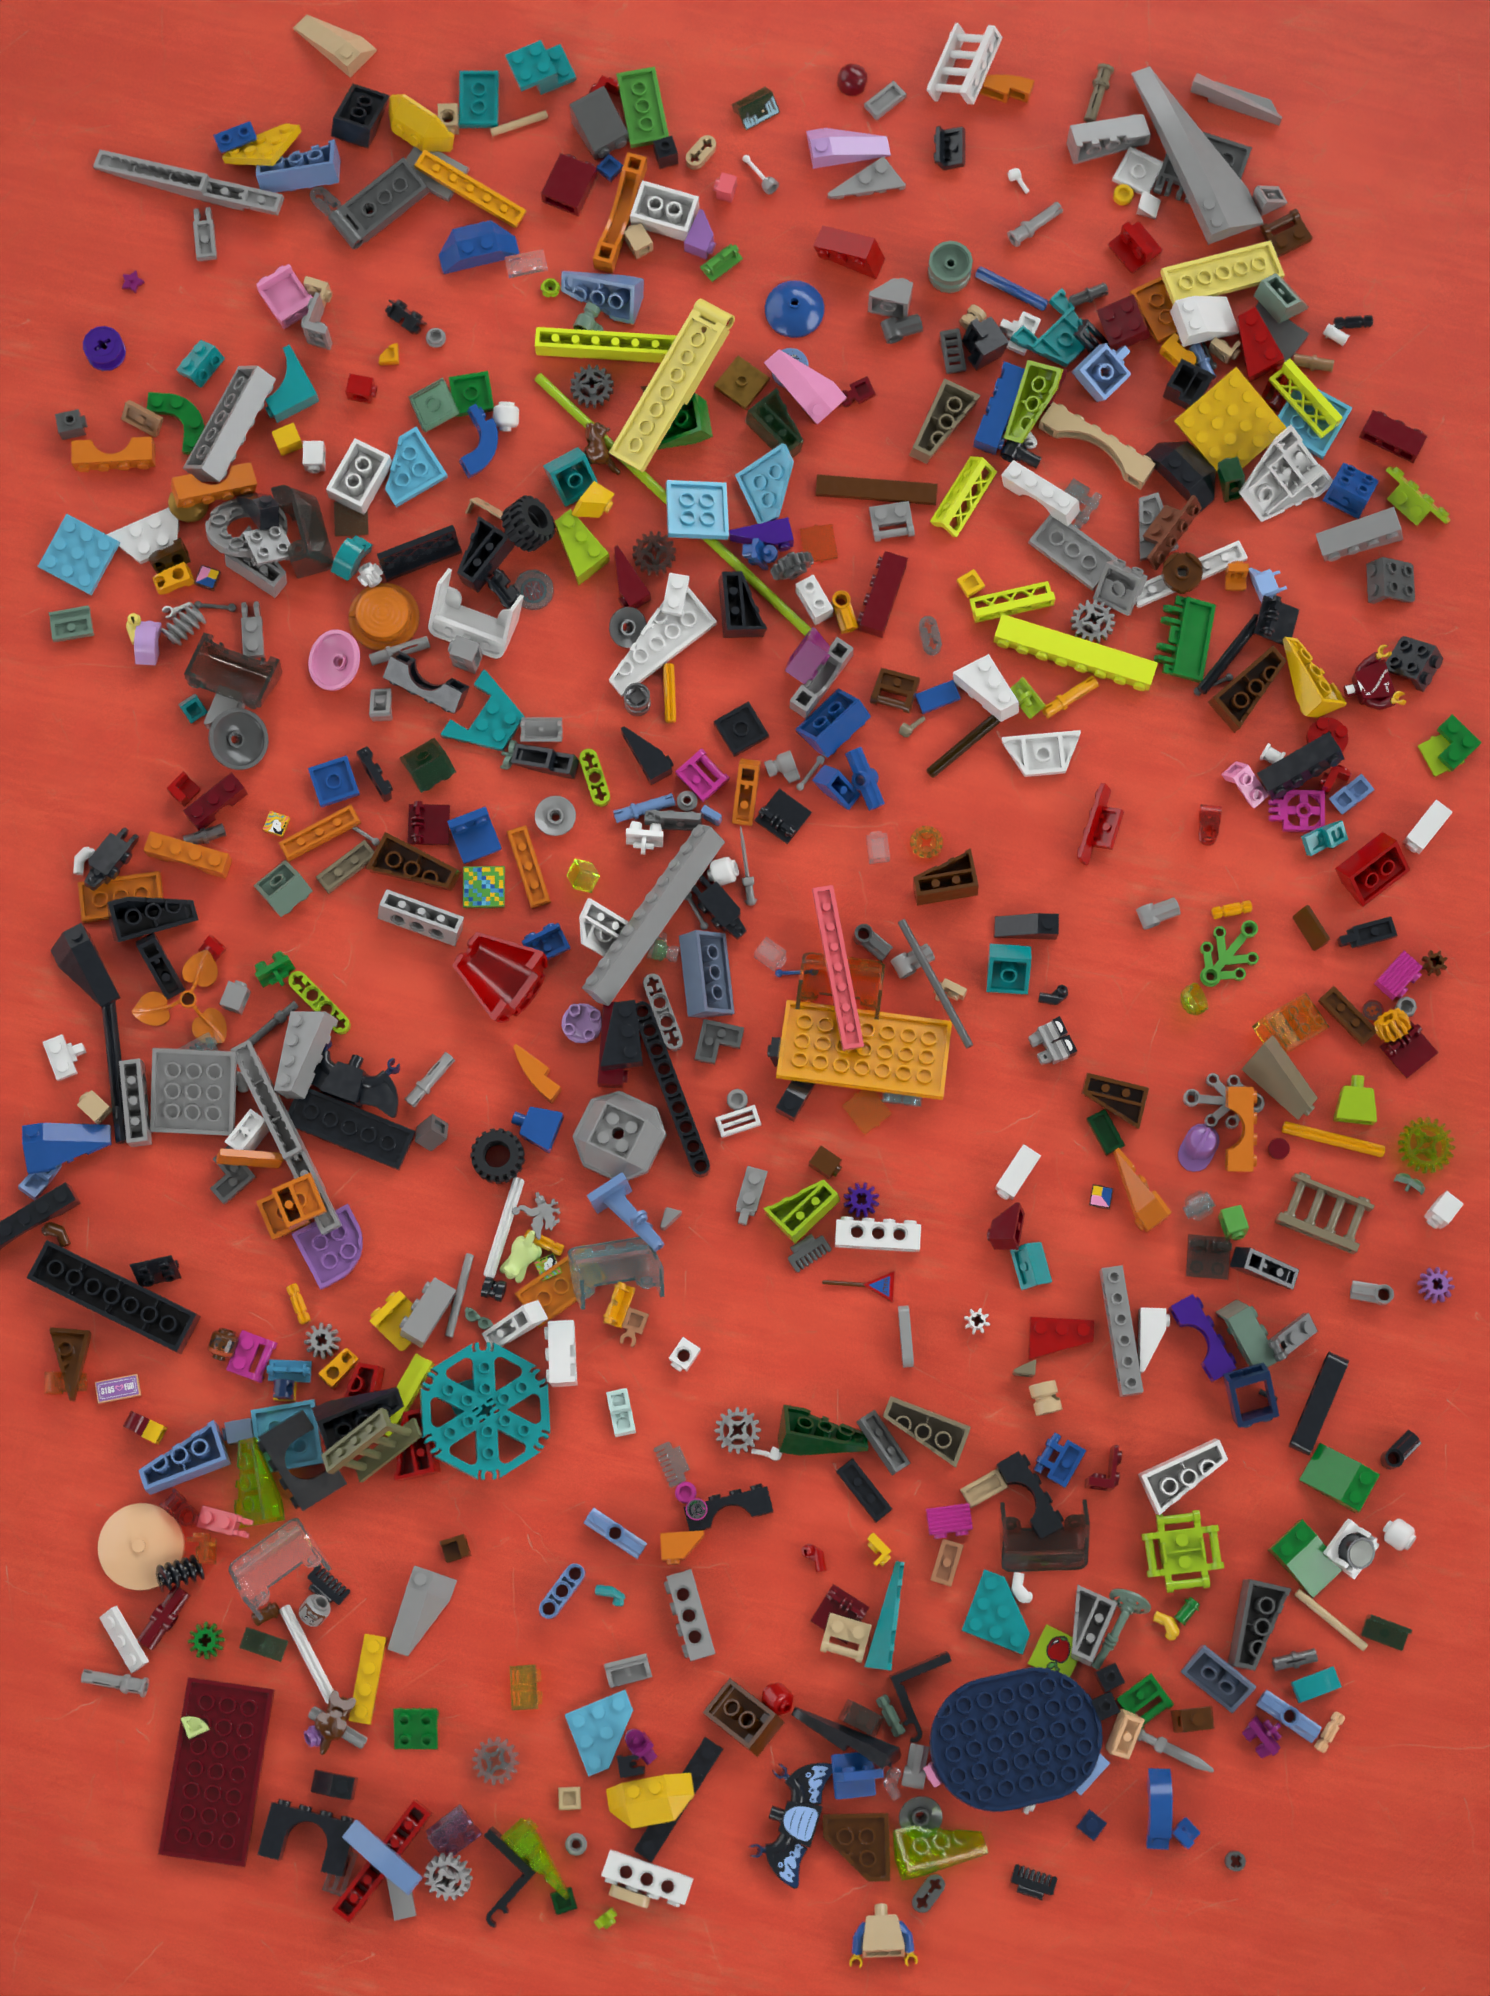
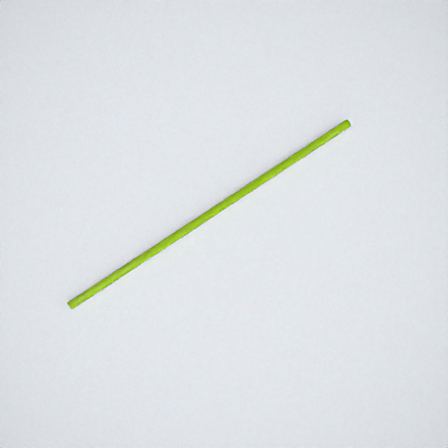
[535,373,811,636]

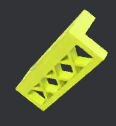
[1269,359,1343,439]
[930,456,997,537]
[969,581,1055,623]
[384,1354,435,1437]

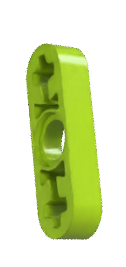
[579,749,610,807]

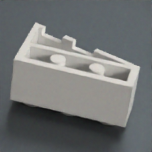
[953,654,1019,722]
[544,1320,578,1387]

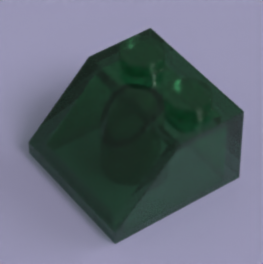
[399,738,456,793]

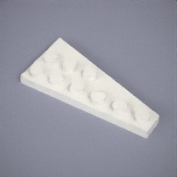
[609,587,717,697]

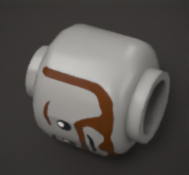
[299,1594,331,1627]

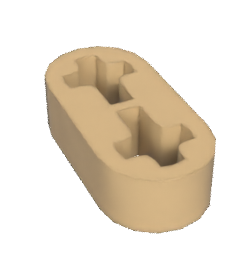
[686,135,716,170]
[608,1884,651,1908]

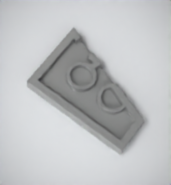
[1138,492,1179,561]

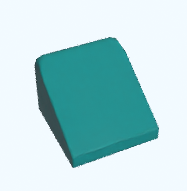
[178,694,208,723]

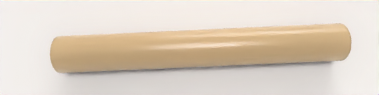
[490,110,548,136]

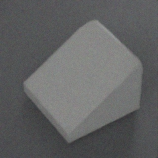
[660,1207,682,1231]

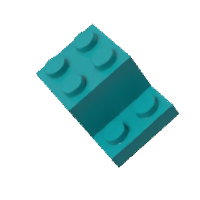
[505,40,577,95]

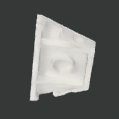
[106,507,179,564]
[1001,730,1081,777]

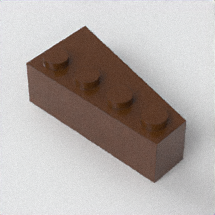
[1208,646,1286,733]
[366,832,461,891]

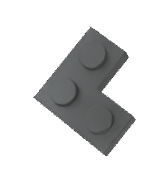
[695,1019,744,1065]
[210,1145,256,1205]

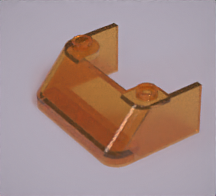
[795,952,885,1020]

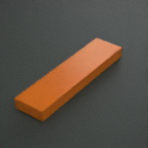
[279,804,361,862]
[507,825,551,909]

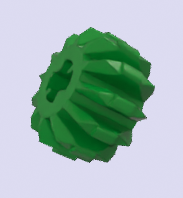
[188,1622,226,1659]

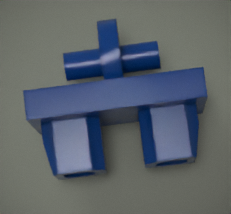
[742,538,778,570]

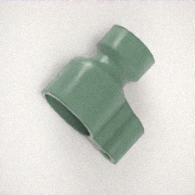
[573,302,604,331]

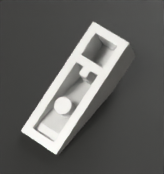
[482,1300,548,1351]
[1138,1307,1170,1374]

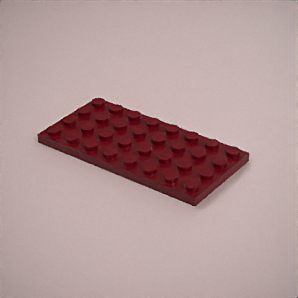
[158,1677,275,1867]

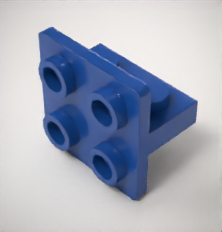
[831,1752,884,1799]

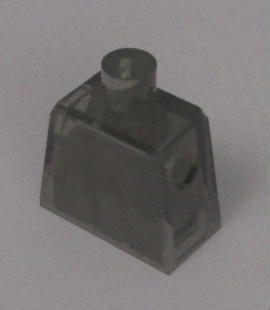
[838,1699,884,1738]

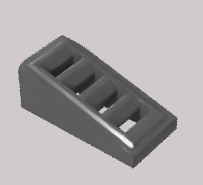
[939,329,966,374]

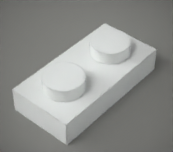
[662,573,690,617]

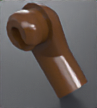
[41,1222,71,1247]

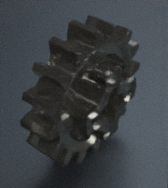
[632,531,676,576]

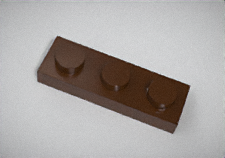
[1318,986,1376,1046]

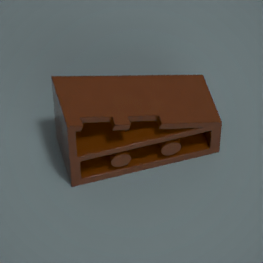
[1081,1073,1149,1129]

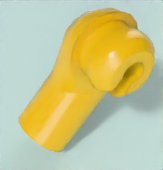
[1152,1611,1179,1641]

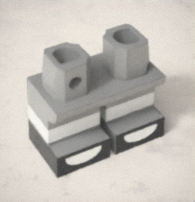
[1028,1016,1077,1065]

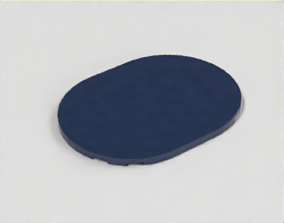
[930,1667,1103,1812]

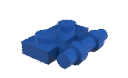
[1033,1432,1086,1488]

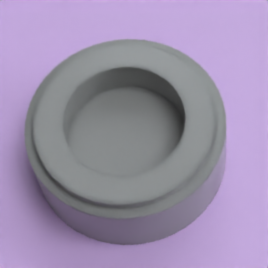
[727,1089,748,1111]

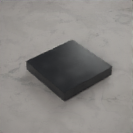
[713,701,769,757]

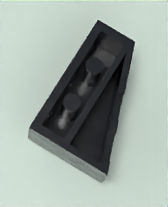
[457,516,515,593]
[718,571,767,638]
[600,1000,643,1071]

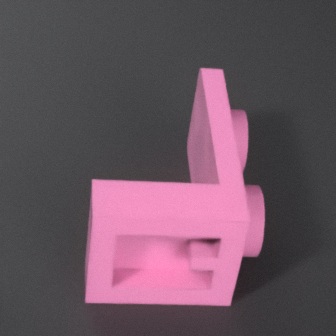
[1221,761,1268,808]

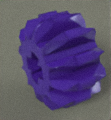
[844,1183,879,1218]

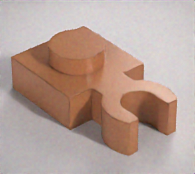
[620,1307,649,1348]

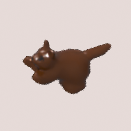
[583,422,620,474]
[315,1690,357,1755]

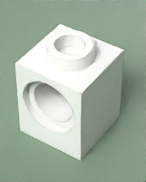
[303,441,326,473]
[669,1337,701,1372]

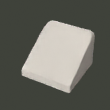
[1136,191,1161,219]

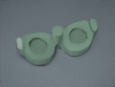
[500,740,517,770]
[1394,1173,1425,1195]
[465,1307,493,1330]

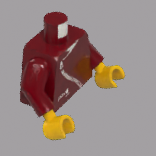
[1343,645,1406,710]

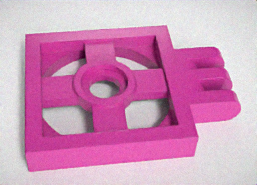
[1268,790,1325,832]

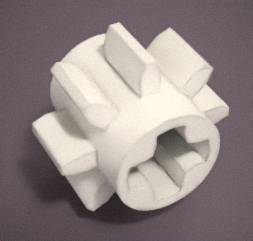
[357,562,383,588]
[964,1308,990,1335]

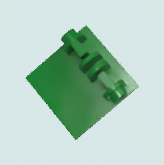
[393,1708,439,1749]

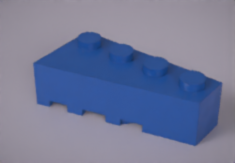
[973,361,1025,455]

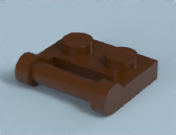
[1260,209,1313,258]
[870,668,920,713]

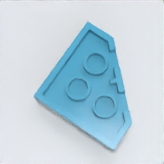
[385,427,448,508]
[735,444,794,524]
[565,1690,633,1777]

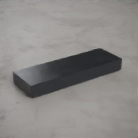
[836,1458,893,1523]

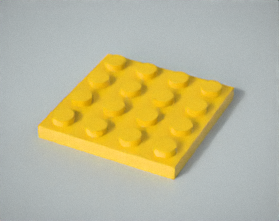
[1174,367,1287,474]

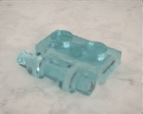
[1064,478,1102,529]

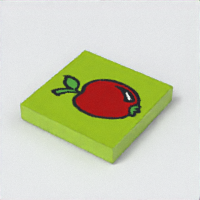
[1027,1624,1077,1677]

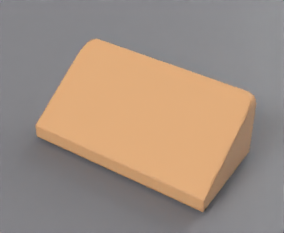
[1105,1709,1145,1759]

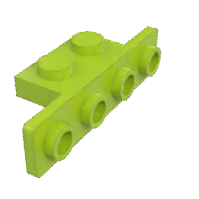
[1386,466,1451,526]

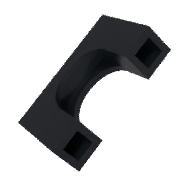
[257,1409,347,1511]
[257,1799,354,1877]

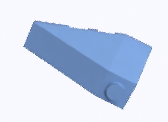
[561,271,644,324]

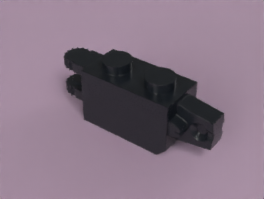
[84,827,139,891]
[691,875,747,940]

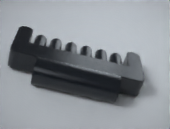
[307,1564,351,1605]
[1010,1864,1057,1900]

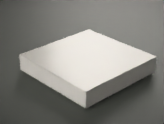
[1112,146,1163,195]

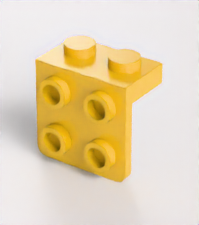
[370,1290,413,1351]

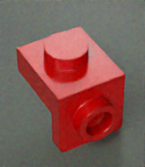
[589,75,620,96]
[1320,765,1352,794]

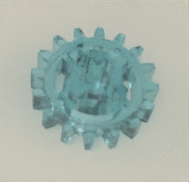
[472,1737,520,1785]

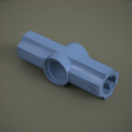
[584,1508,648,1559]
[1256,1689,1322,1743]

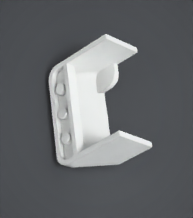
[428,568,524,659]

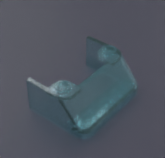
[568,1237,665,1310]

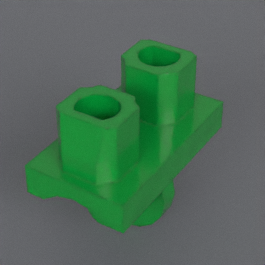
[255,951,296,988]

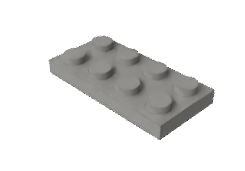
[1028,514,1117,591]

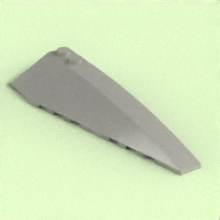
[1131,66,1264,245]

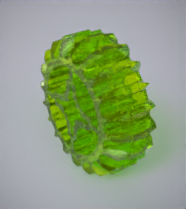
[1397,1117,1455,1174]

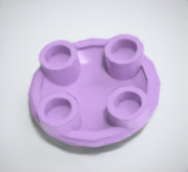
[561,1003,602,1043]

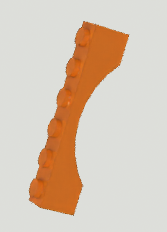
[593,152,647,274]

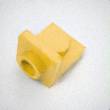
[867,1533,891,1566]

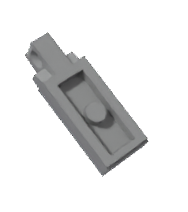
[736,1166,768,1226]

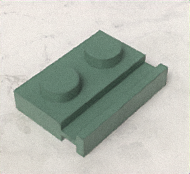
[48,605,94,643]

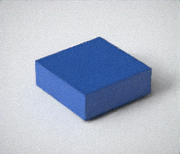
[597,154,623,182]

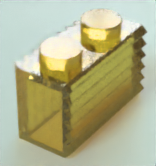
[510,1664,543,1710]

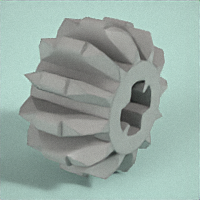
[304,1323,341,1359]

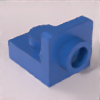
[1172,1817,1200,1849]

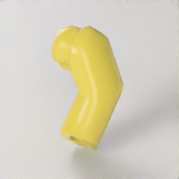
[126,613,141,645]

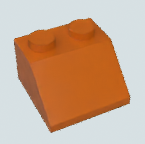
[660,1530,705,1565]

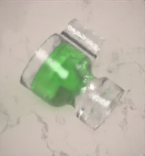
[647,932,680,963]

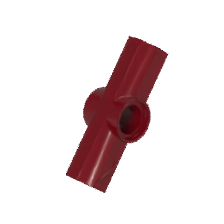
[137,1585,191,1650]

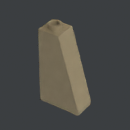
[1241,1035,1318,1120]

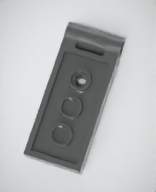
[328,157,430,249]

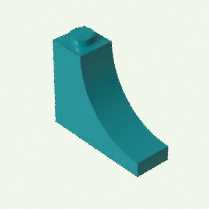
[265,344,320,423]

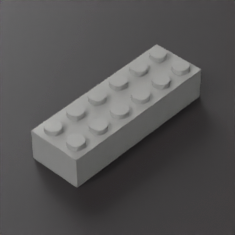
[183,365,276,482]

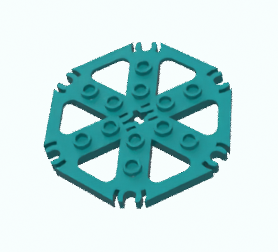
[420,1342,550,1480]

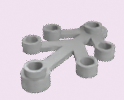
[1183,1073,1265,1129]

